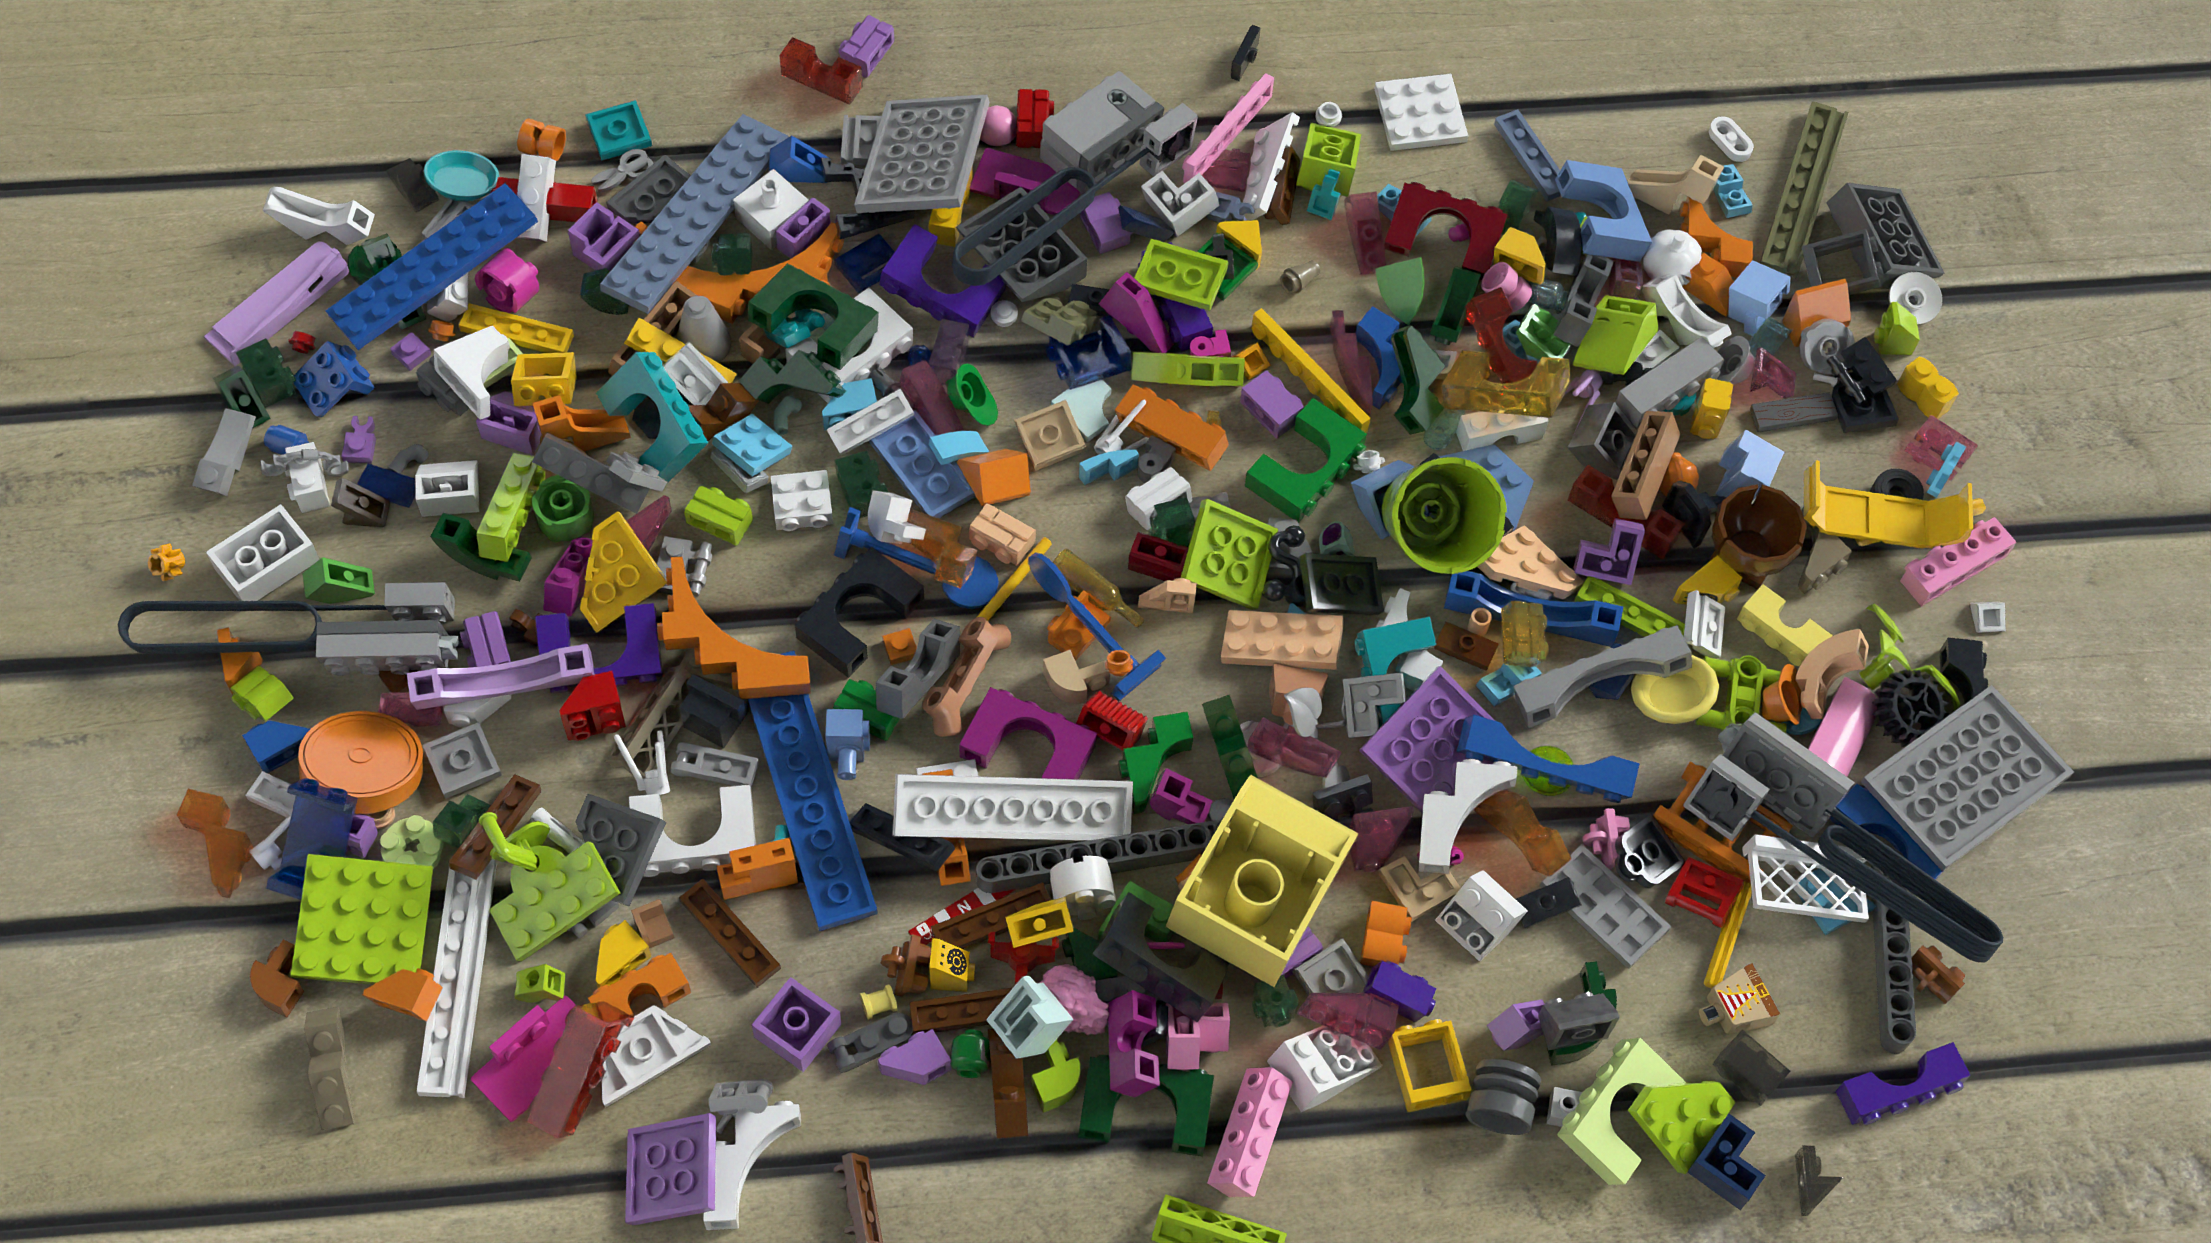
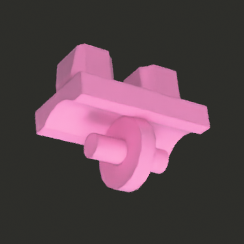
[1583,809,1630,870]

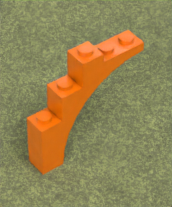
[673,222,844,324]
[657,557,811,699]

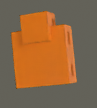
[716,838,798,900]

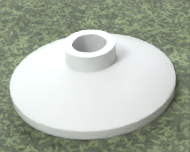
[1889,272,1942,325]

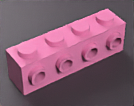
[1900,517,2016,607]
[1207,1067,1293,1197]

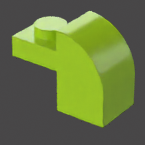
[1031,1039,1080,1113]

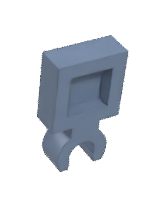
[1206,192,1255,222]

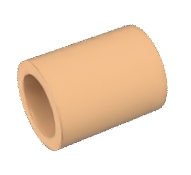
[1468,608,1492,636]

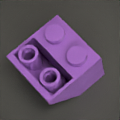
[476,391,542,455]

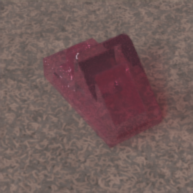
[1750,347,1797,399]

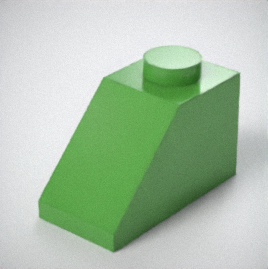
[302,557,375,604]

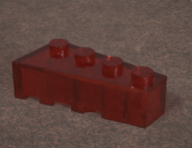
[527,1001,635,1138]

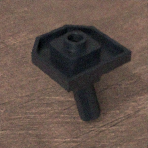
[1662,481,1726,548]

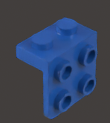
[292,341,375,417]

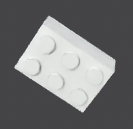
[206,504,319,601]

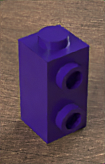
[1361,961,1436,1022]

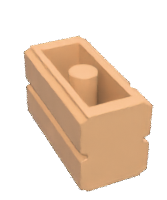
[969,503,1036,566]

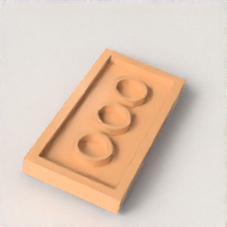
[1221,610,1344,670]

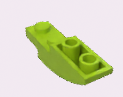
[1131,352,1245,386]

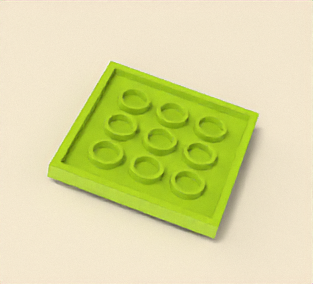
[291,854,433,985]

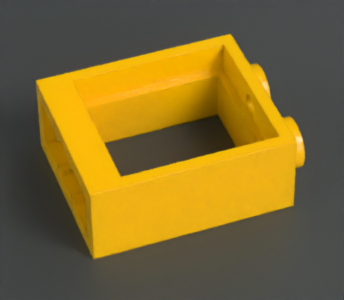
[511,352,577,406]
[1388,1019,1472,1113]

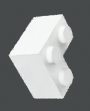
[1141,171,1220,237]

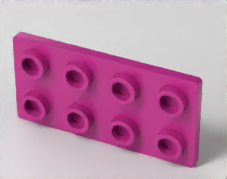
[471,996,604,1122]

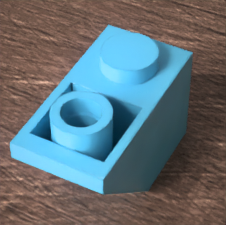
[822,378,877,431]

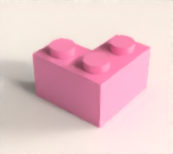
[1165,1003,1230,1071]

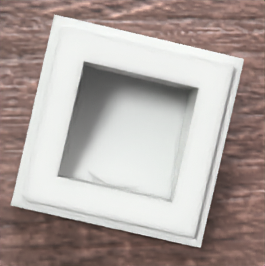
[1970,602,2006,633]

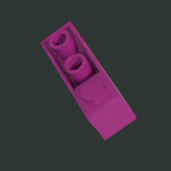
[1099,272,1174,353]
[543,537,593,617]

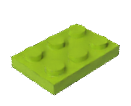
[1134,239,1228,311]

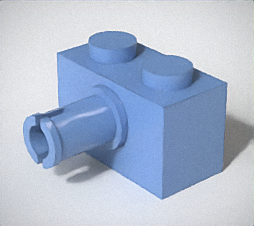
[825,709,870,780]

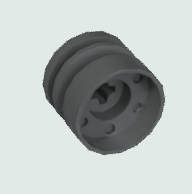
[1466,1059,1541,1135]

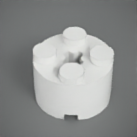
[1050,856,1116,920]

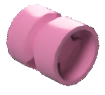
[1481,262,1532,313]

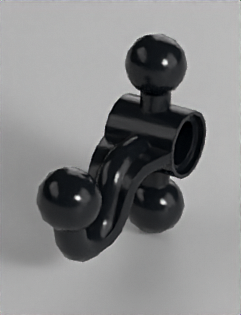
[1263,525,1306,607]

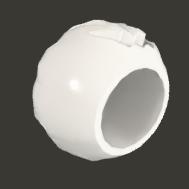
[1643,229,1702,286]

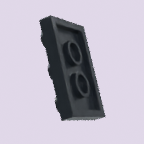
[1299,553,1384,615]

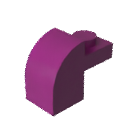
[1150,768,1213,824]

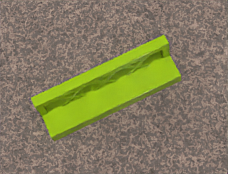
[1151,1194,1287,1243]

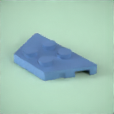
[1440,444,1534,532]

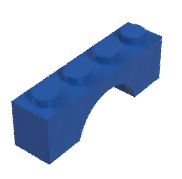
[1829,784,1944,880]

